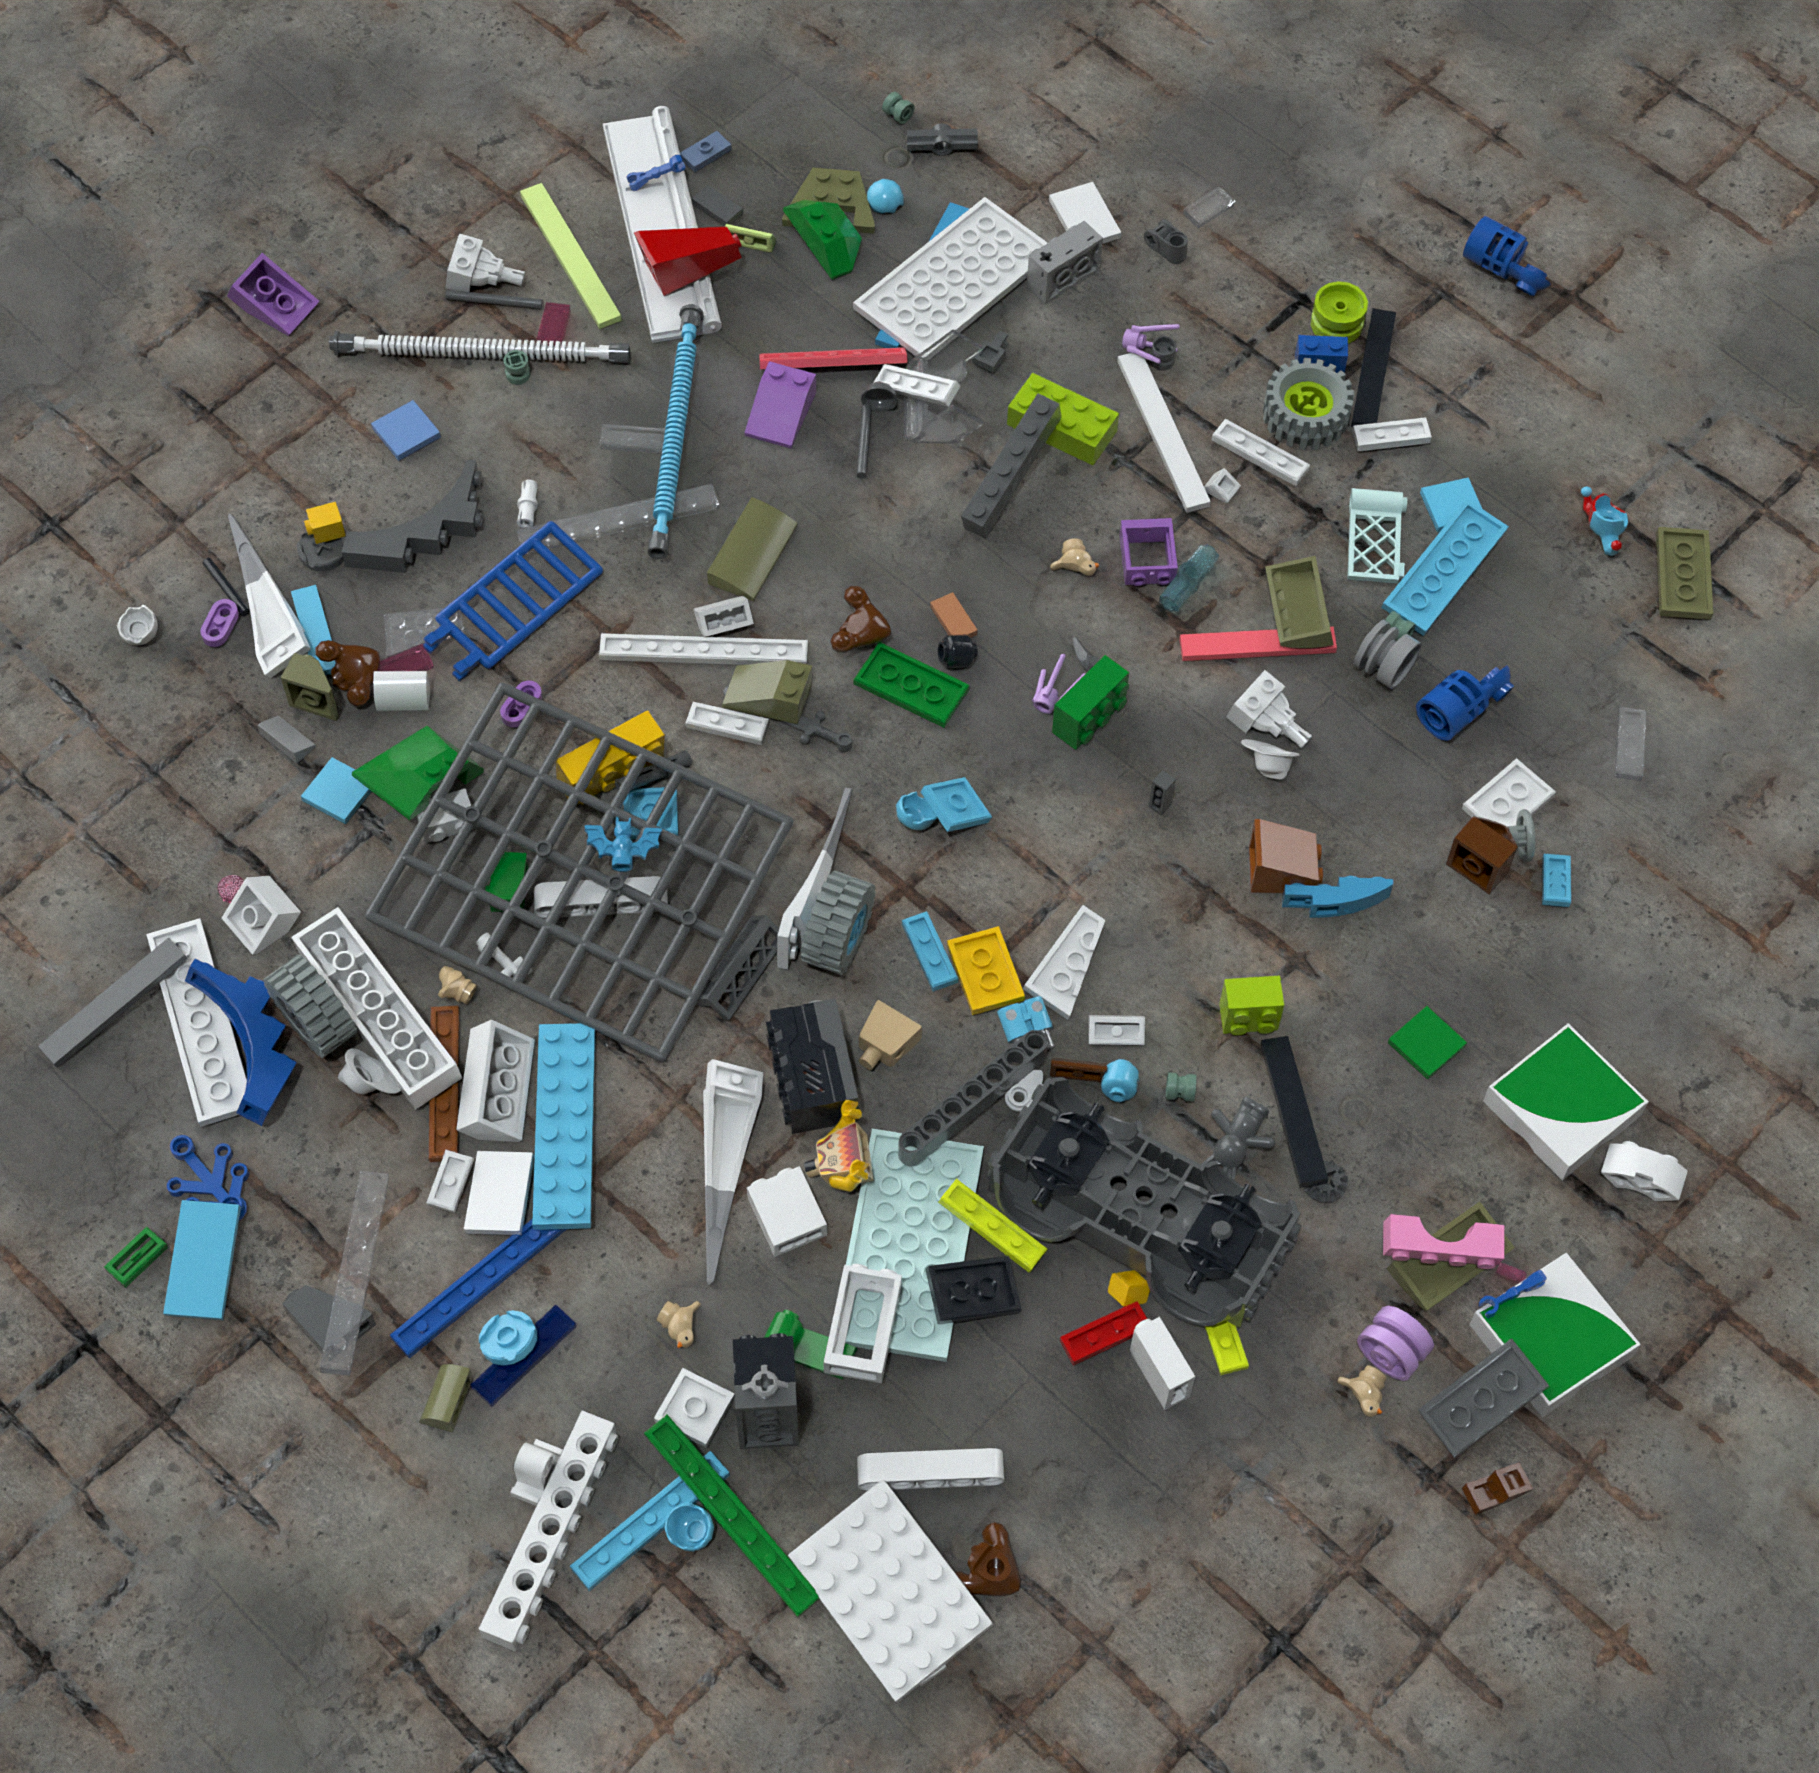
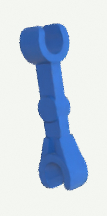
[626,155,685,191]
[1478,1270,1547,1318]

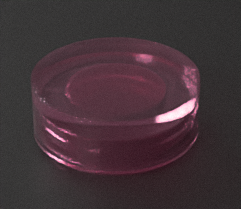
[217,875,244,903]

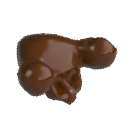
[830,586,892,653]
[315,640,380,707]
[954,1522,1020,1597]

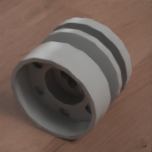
[1354,620,1422,689]

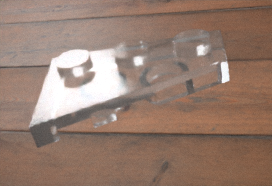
[384,608,464,662]

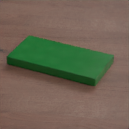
[853,642,970,728]

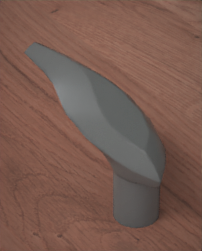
[1073,637,1100,671]

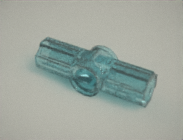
[1159,544,1219,612]

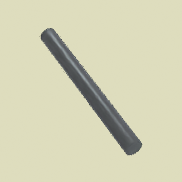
[445,290,543,309]

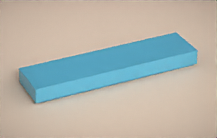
[291,585,335,676]

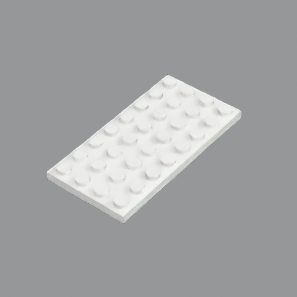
[853,197,1047,362]

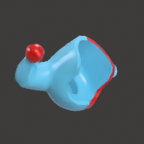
[1581,486,1628,556]

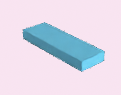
[902,911,958,992]

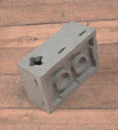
[1027,221,1103,305]

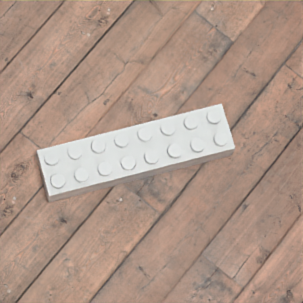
[291,907,462,1110]

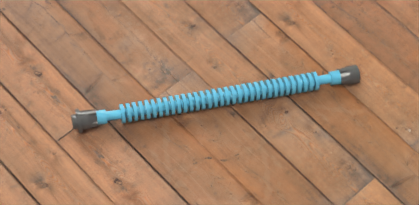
[647,304,704,559]

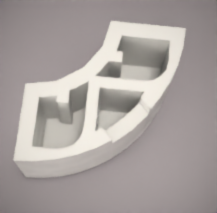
[1601,1141,1688,1201]

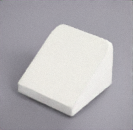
[1204,468,1241,503]

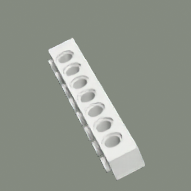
[479,1411,619,1651]

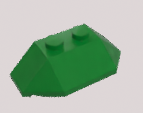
[783,200,862,280]

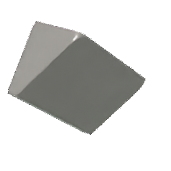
[257,716,316,763]

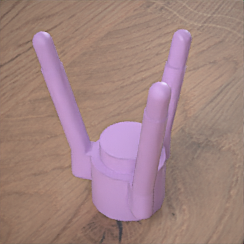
[1123,324,1180,364]
[1032,654,1085,714]

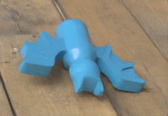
[584,817,662,872]

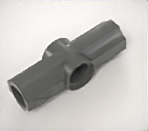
[907,123,978,156]

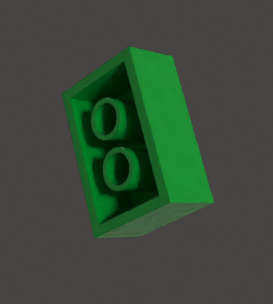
[1052,655,1129,750]

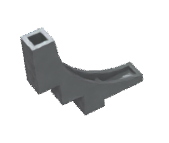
[342,460,483,573]

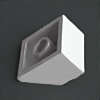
[222,876,301,955]

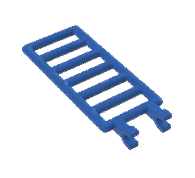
[423,521,603,682]

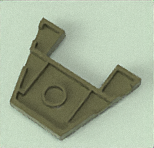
[782,168,875,234]

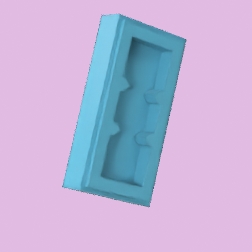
[1542,854,1571,907]

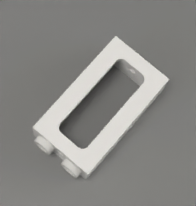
[824,1264,902,1384]

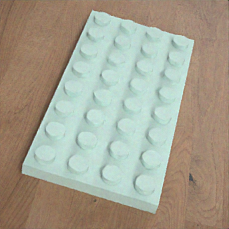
[845,1129,984,1362]

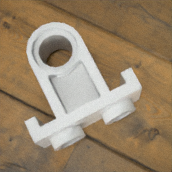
[510,1439,563,1506]

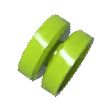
[1310,281,1368,344]

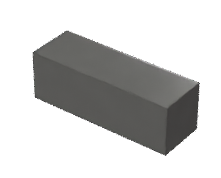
[1149,770,1176,816]

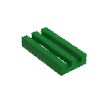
[104,1227,168,1288]

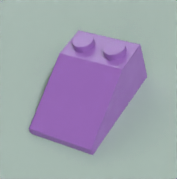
[227,253,319,336]
[745,361,816,449]

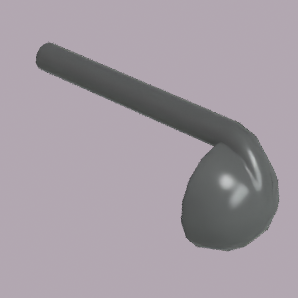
[856,381,898,478]

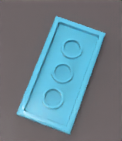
[163,1200,241,1320]

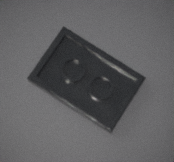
[925,1256,1022,1324]

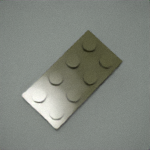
[1656,527,1713,620]

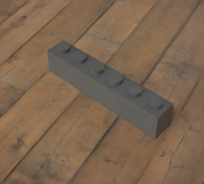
[961,393,1062,539]

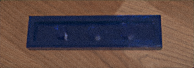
[470,1304,577,1407]

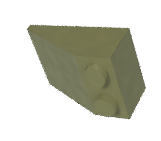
[722,660,812,724]

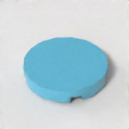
[479,1310,537,1365]

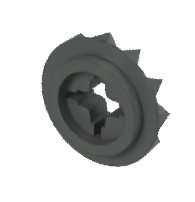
[1303,1160,1348,1203]

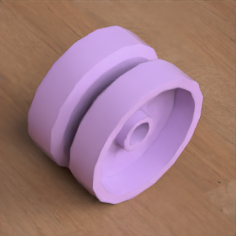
[1357,1306,1434,1381]

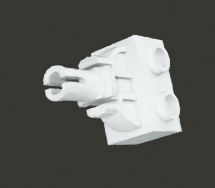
[445,234,525,292]
[1226,670,1312,749]

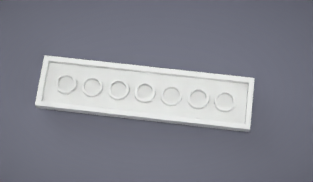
[146,918,247,1127]

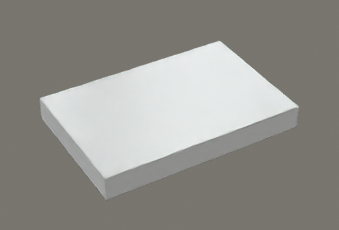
[1049,182,1121,243]
[1462,758,1556,826]
[464,1151,535,1235]

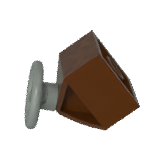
[1446,809,1535,895]

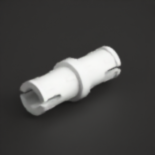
[517,480,538,529]

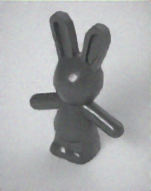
[1200,1096,1275,1181]

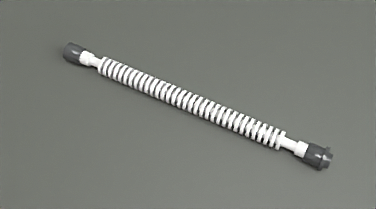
[329,331,630,363]

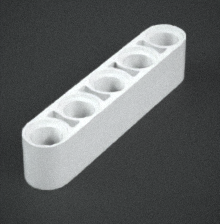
[534,876,668,918]
[857,1448,1005,1491]

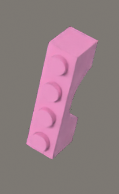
[1383,1214,1504,1269]

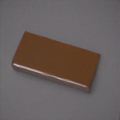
[1050,1058,1107,1082]

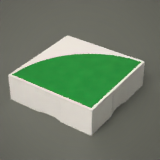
[1483,1023,1649,1181]
[1469,1253,1641,1417]

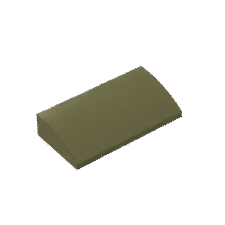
[707,497,798,602]
[1265,556,1334,648]
[1386,1201,1515,1311]

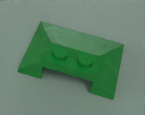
[352,726,484,820]

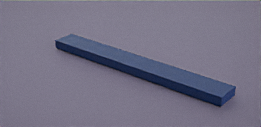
[390,1219,567,1359]

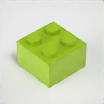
[1219,976,1284,1035]

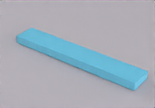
[570,1451,730,1591]

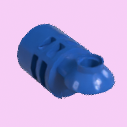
[1463,216,1551,296]
[1416,665,1514,741]

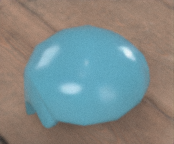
[867,179,904,213]
[896,792,937,830]
[664,1503,714,1552]

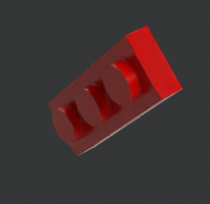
[1060,1301,1147,1366]

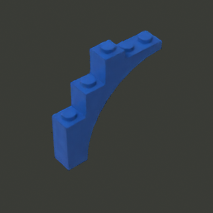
[185,958,297,1126]

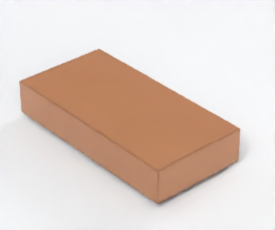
[930,592,978,638]

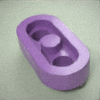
[201,599,239,647]
[500,681,542,727]

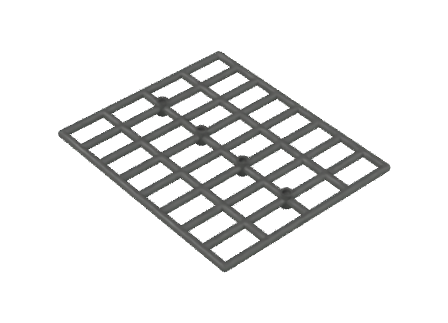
[365,682,794,1062]

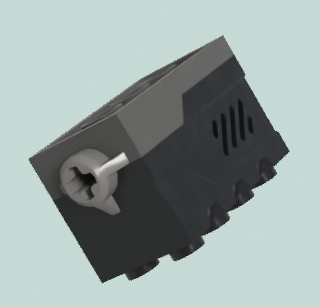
[765,998,858,1134]
[733,1333,799,1449]

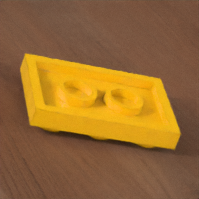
[947,926,1025,1015]

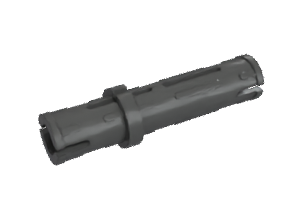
[615,750,692,791]

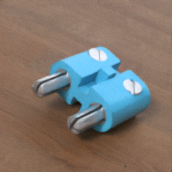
[997,996,1054,1050]

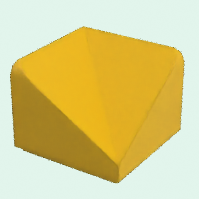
[1108,1270,1150,1307]

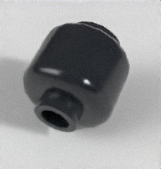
[937,634,978,668]

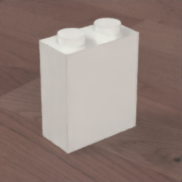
[747,1166,827,1257]
[1130,1317,1195,1410]

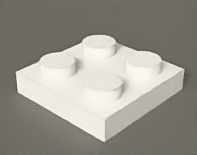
[654,1368,735,1448]

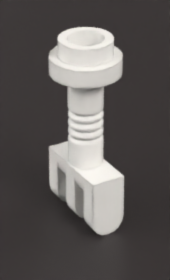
[476,933,533,977]

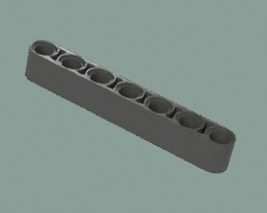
[898,1030,1048,1166]

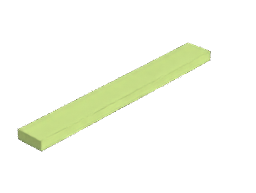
[520,183,622,329]

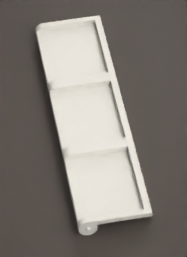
[603,106,722,343]

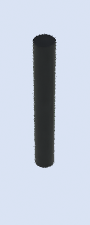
[202,558,250,617]

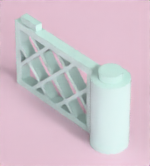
[1347,488,1407,583]

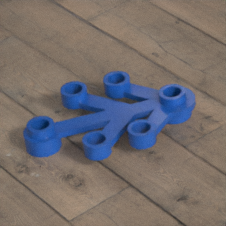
[167,1135,249,1220]

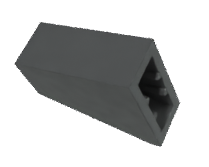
[282,1285,376,1362]

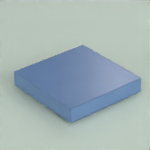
[371,400,441,461]

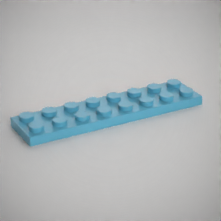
[532,1023,595,1230]

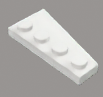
[1023,905,1105,1020]

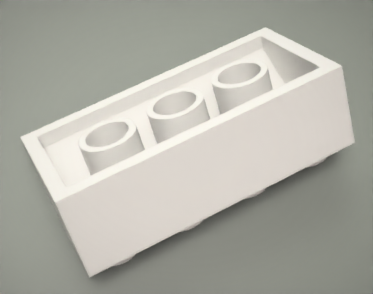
[456,1020,535,1142]

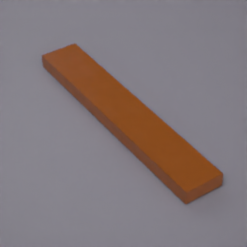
[429,1006,459,1162]

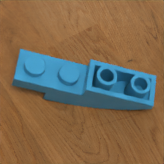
[1282,876,1393,918]

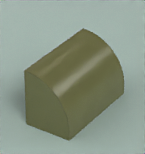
[419,1364,473,1433]

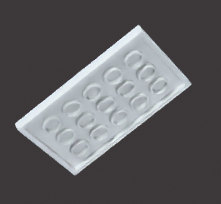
[788,1479,994,1703]

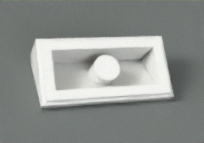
[1088,1015,1145,1045]

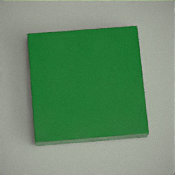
[1388,1006,1467,1080]

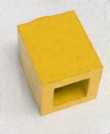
[304,502,346,544]

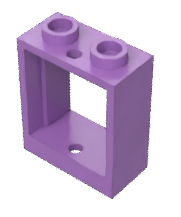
[1119,518,1178,586]

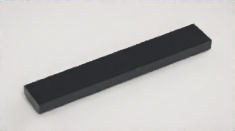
[1351,308,1396,427]
[1260,1036,1328,1188]

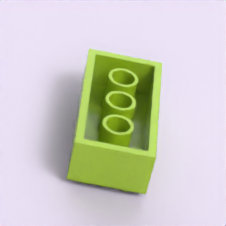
[1007,373,1119,466]

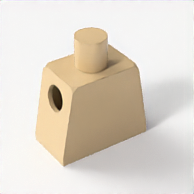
[859,1000,922,1070]

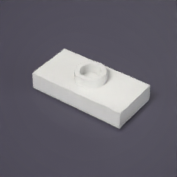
[427,1150,474,1213]

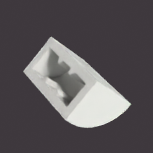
[693,596,754,637]
[373,671,430,711]

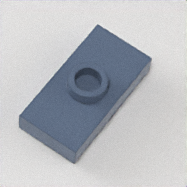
[680,131,732,172]

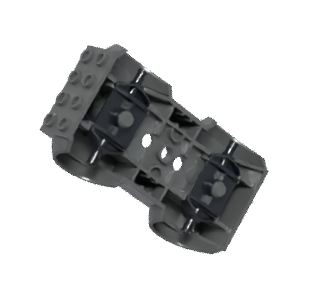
[987,1077,1302,1328]

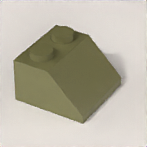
[281,653,339,721]

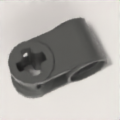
[1144,219,1188,264]

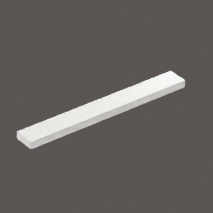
[1117,353,1211,513]
[599,633,808,665]

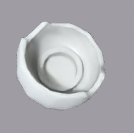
[117,605,158,645]

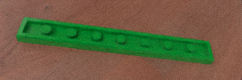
[644,1414,820,1618]

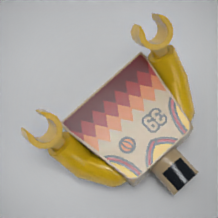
[804,1100,874,1192]

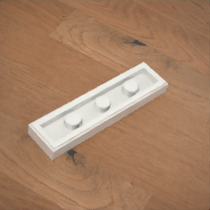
[874,364,960,407]
[1212,419,1310,486]

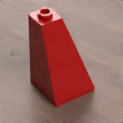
[634,226,742,296]

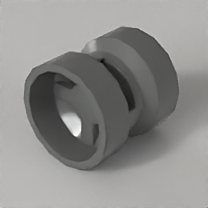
[1150,336,1177,371]

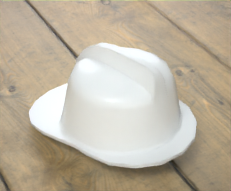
[1241,739,1299,780]
[338,1048,401,1095]

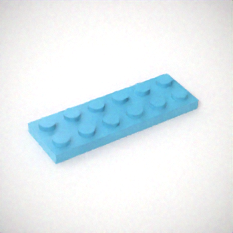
[1381,499,1509,636]

